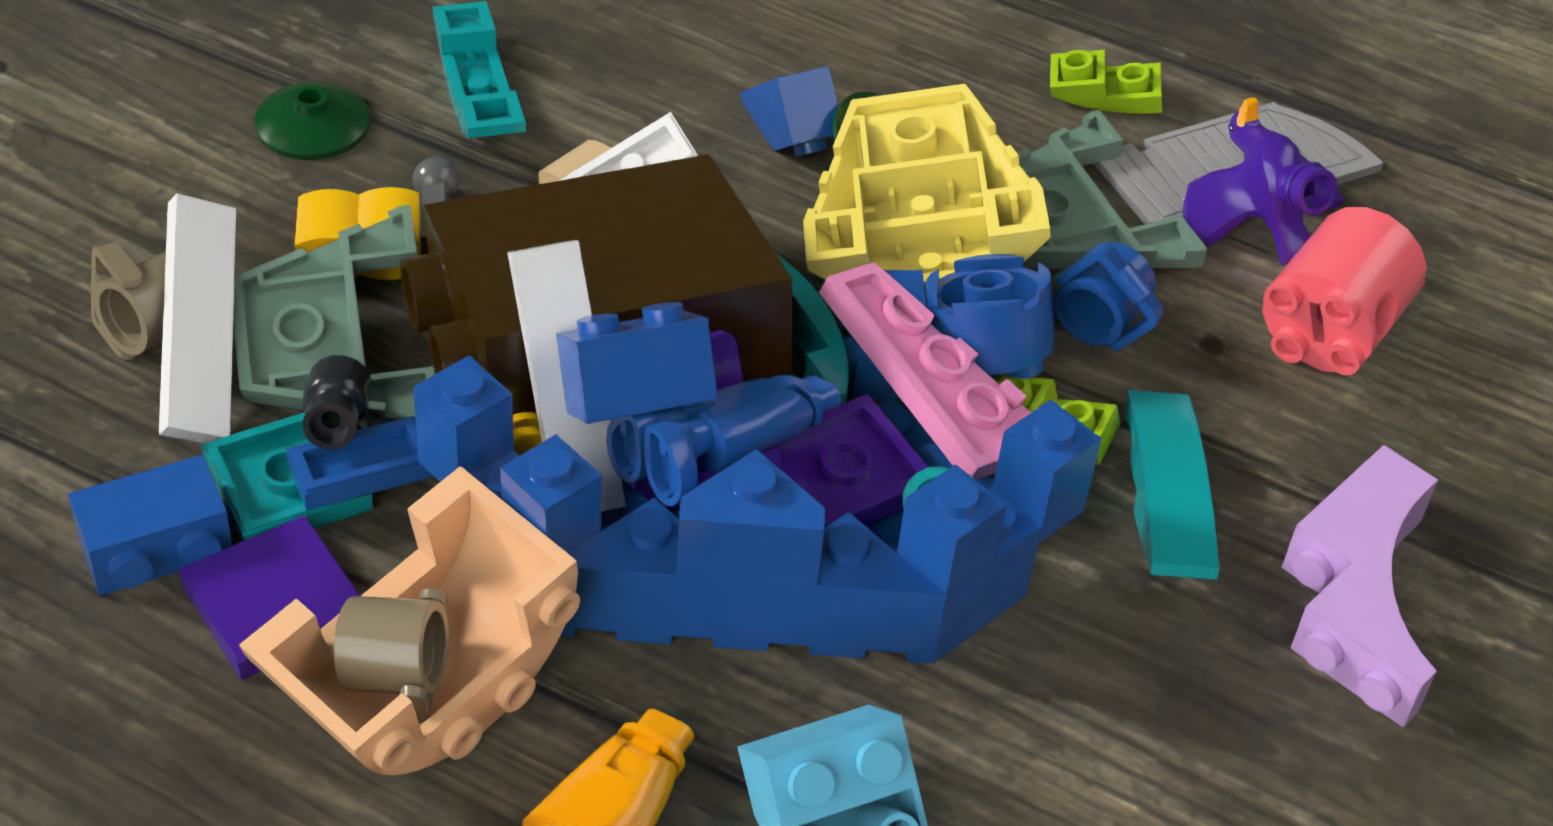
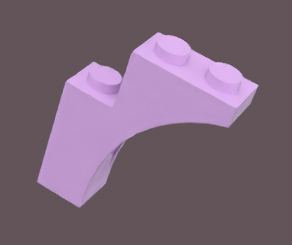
[1281,445,1438,728]

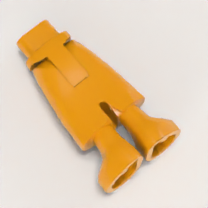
[522,709,694,826]

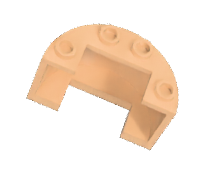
[239,466,580,775]

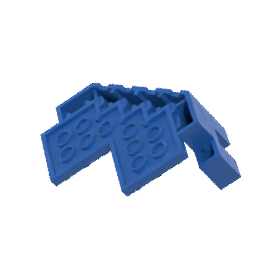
[413,355,1102,664]

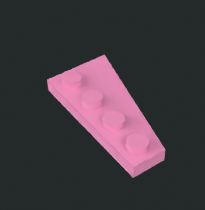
[819,262,1031,480]

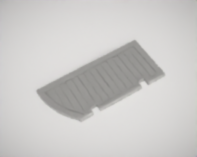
[1093,102,1384,224]

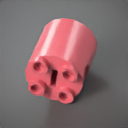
[1262,207,1427,375]

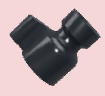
[302,355,383,450]

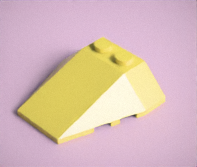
[803,84,1051,299]

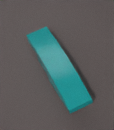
[1124,390,1220,579]

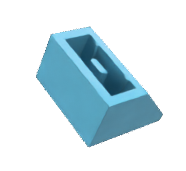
[737,705,928,826]

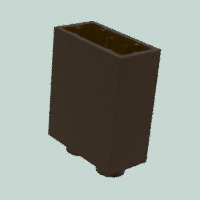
[400,154,792,421]

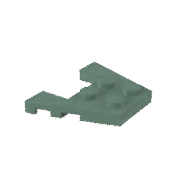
[1017,109,1207,269]
[233,205,435,422]

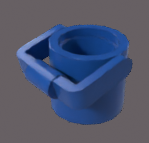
[1053,242,1164,352]

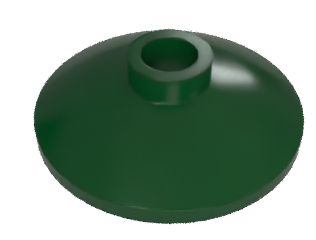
[255,82,370,160]

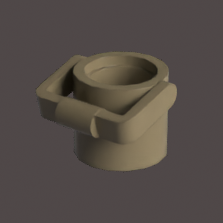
[91,242,166,360]
[334,588,449,723]

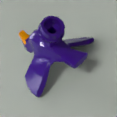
[1183,97,1344,265]

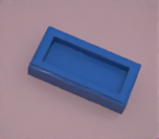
[286,416,434,511]

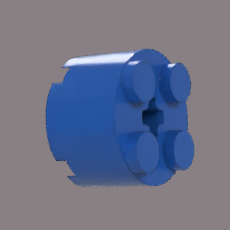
[926,254,1055,379]

